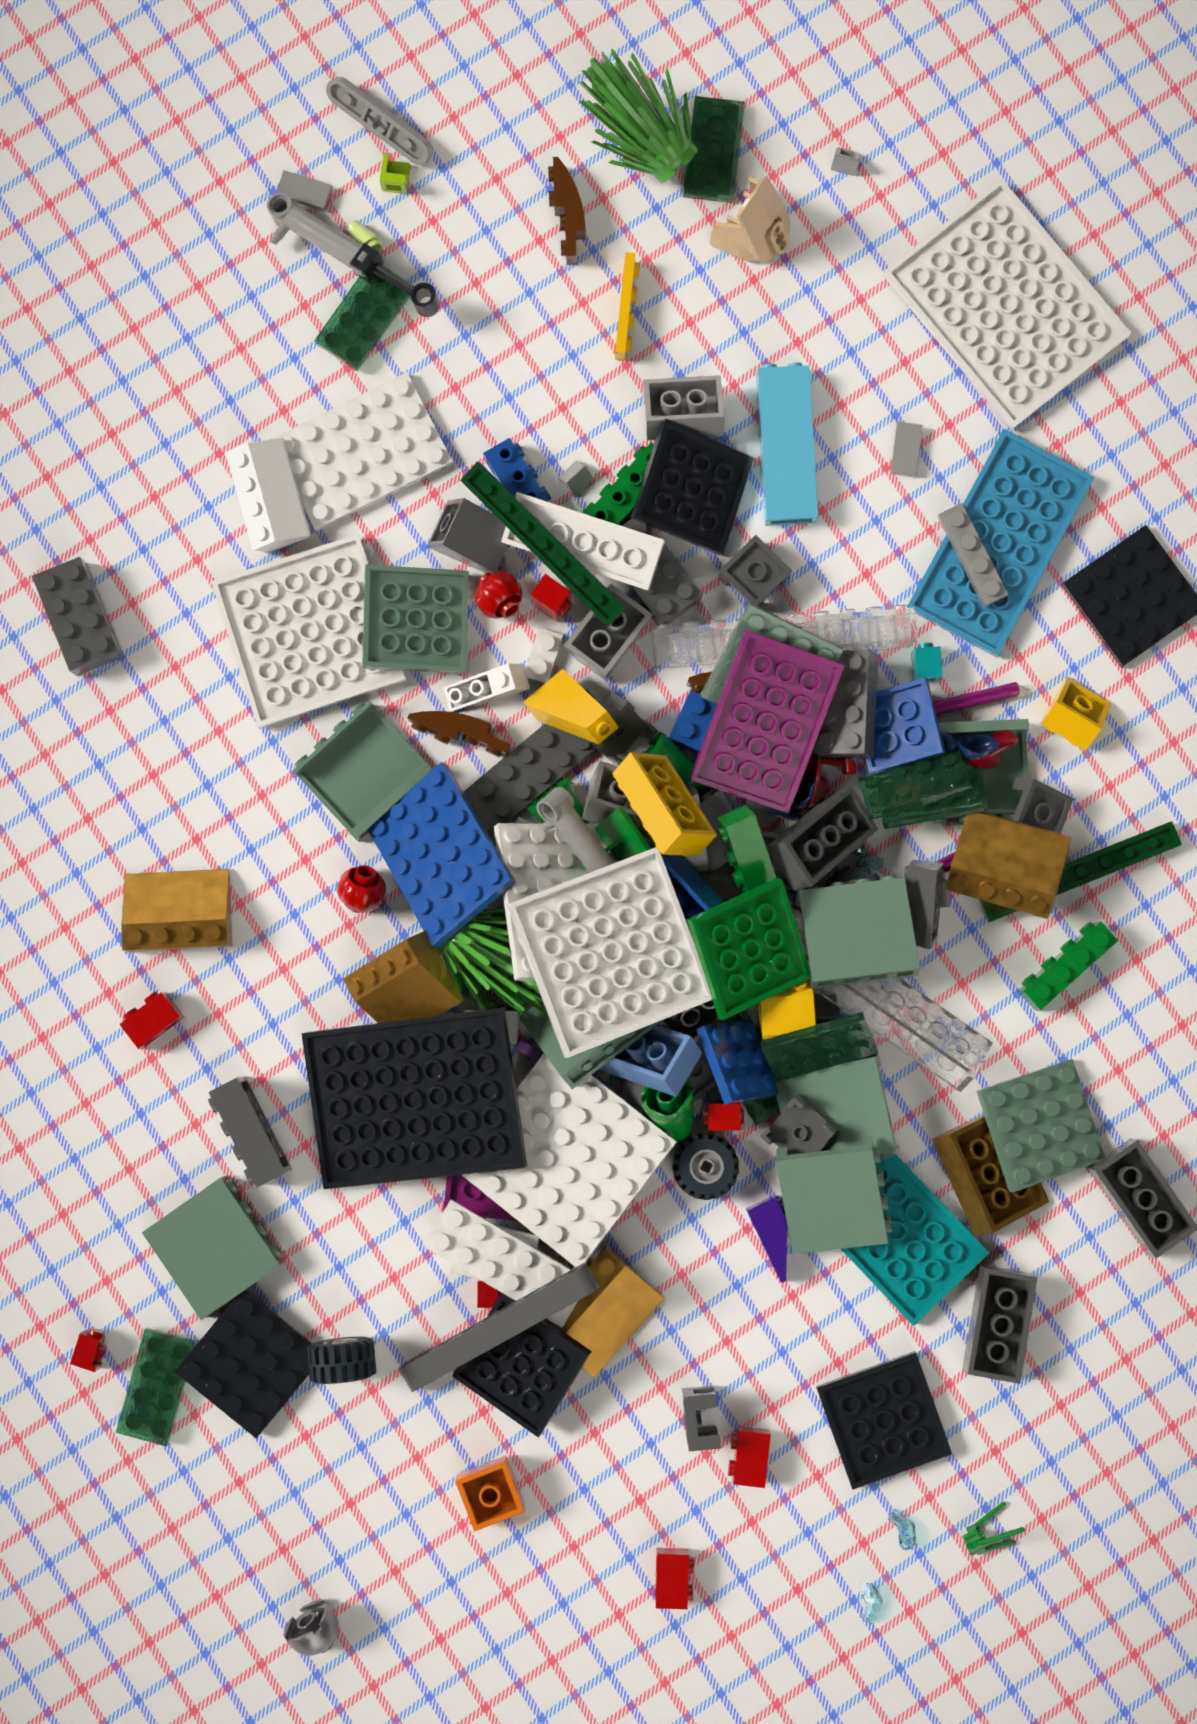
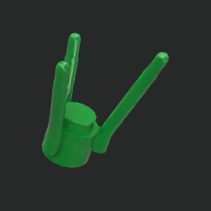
[962,1502,1025,1556]

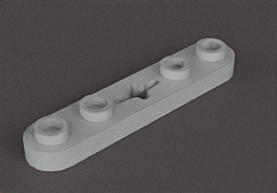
[326,77,433,165]

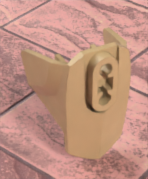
[710,176,790,263]

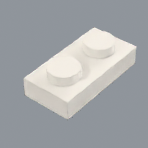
[525,628,563,684]

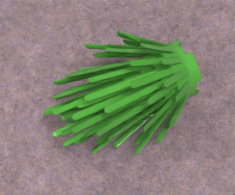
[579,48,698,183]
[437,908,545,1018]

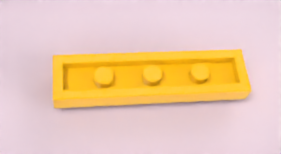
[615,252,640,361]

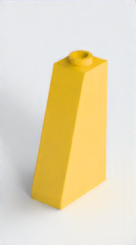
[523,669,619,744]

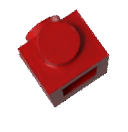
[70,1328,107,1372]

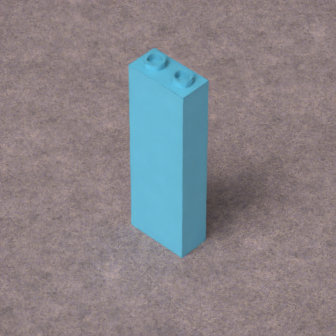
[756,362,818,526]

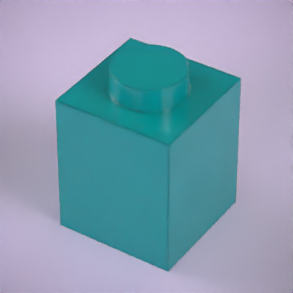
[911,643,943,682]

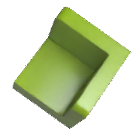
[380,153,411,194]

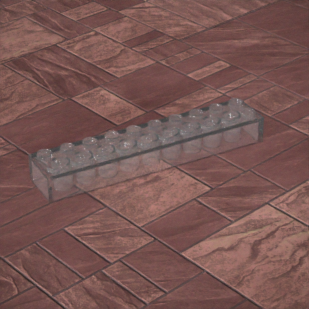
[652,604,918,669]
[789,900,993,1092]

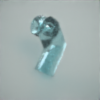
[888,1509,916,1551]

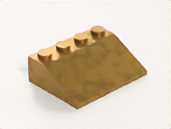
[945,808,1072,919]
[121,869,232,952]
[343,930,464,1023]
[932,1115,1050,1236]
[546,1245,665,1377]

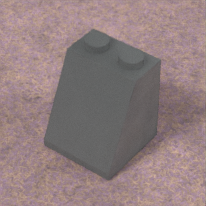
[427,498,511,574]
[699,790,733,876]

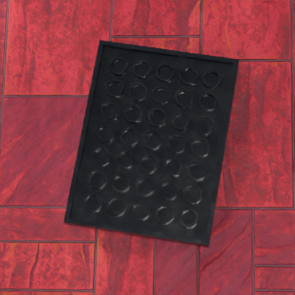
[301,1007,527,1189]

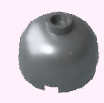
[283,1599,339,1656]

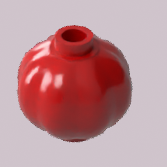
[475,572,523,619]
[337,865,386,913]

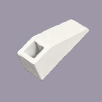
[444,664,530,712]

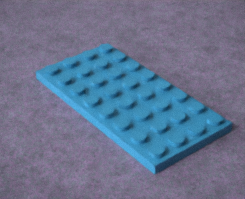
[906,429,1095,657]

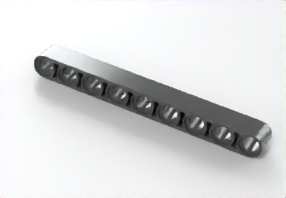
[398,1262,600,1392]

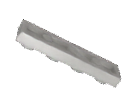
[937,503,1008,608]

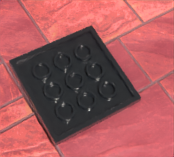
[631,419,754,555]
[1061,525,1197,668]
[174,1289,313,1439]
[452,1293,592,1438]
[816,1351,952,1490]

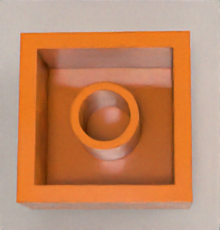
[455,1455,525,1532]

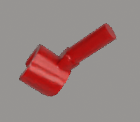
[821,757,856,774]

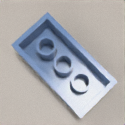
[598,1025,702,1097]

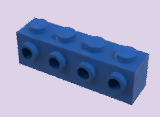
[483,437,551,502]

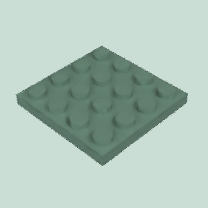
[362,564,469,674]
[700,602,843,704]
[976,1059,1105,1192]

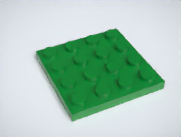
[687,878,811,1020]

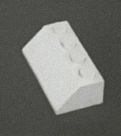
[226,438,311,553]

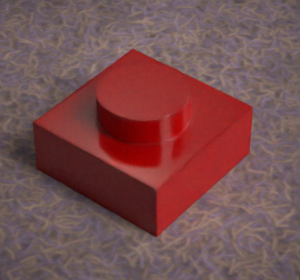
[477,1280,502,1308]

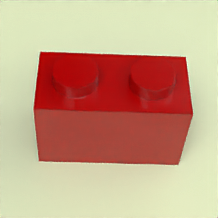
[530,574,572,622]
[119,991,185,1049]
[704,1102,744,1131]
[728,1426,771,1488]
[655,1548,694,1610]

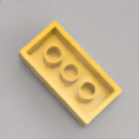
[612,752,717,856]

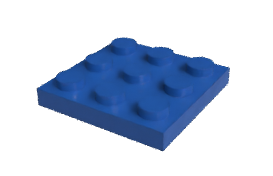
[865,677,946,775]
[697,1019,779,1105]

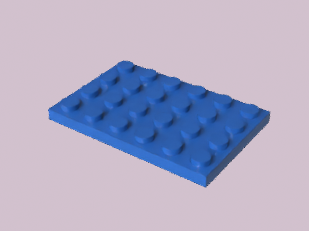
[368,762,516,948]

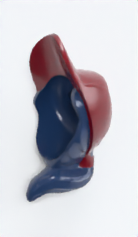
[941,731,1018,770]
[770,754,829,820]

